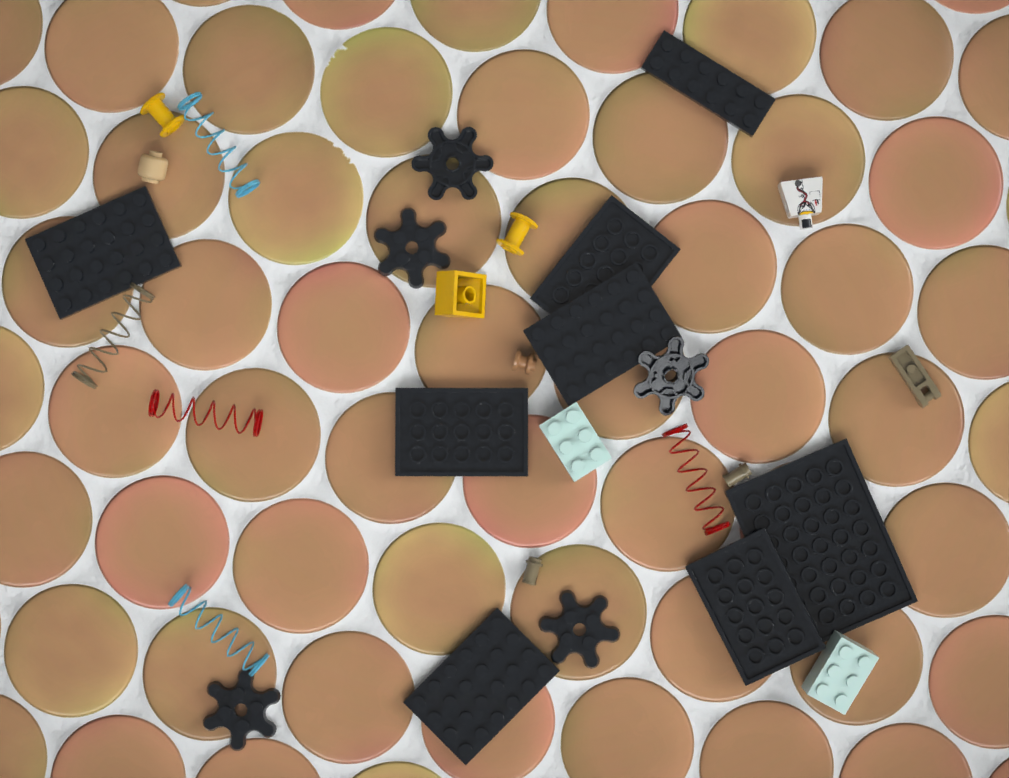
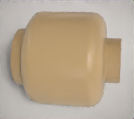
[137,150,168,184]

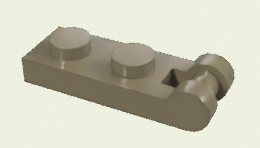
[888,345,941,408]

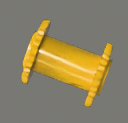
[140,93,185,137]
[496,212,538,256]

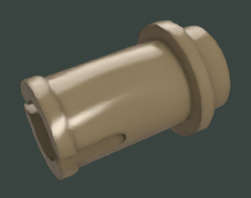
[723,463,752,488]
[522,556,543,585]

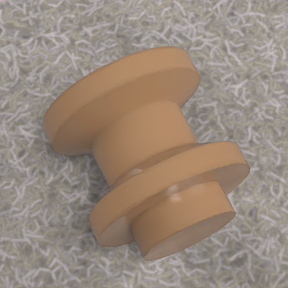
[512,349,537,375]

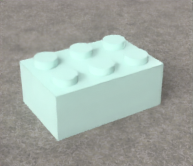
[539,402,612,482]
[801,630,879,715]

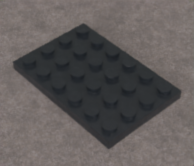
[25,186,182,320]
[530,195,681,314]
[523,262,682,407]
[395,388,528,476]
[685,527,826,686]
[403,608,560,765]

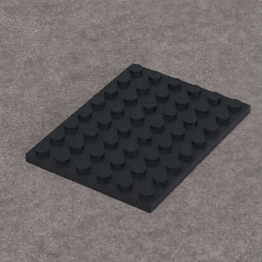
[724,438,918,642]

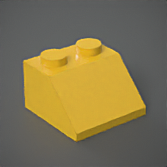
[435,270,487,319]

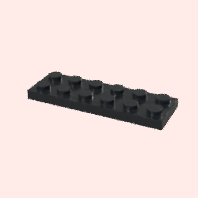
[641,30,776,137]

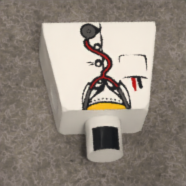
[778,176,823,230]

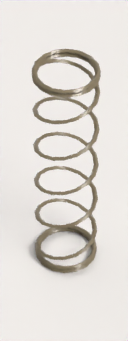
[71,282,155,389]

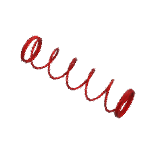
[148,389,263,437]
[662,423,731,536]

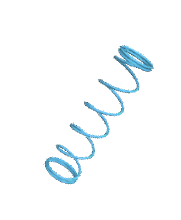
[177,92,260,198]
[168,584,270,677]

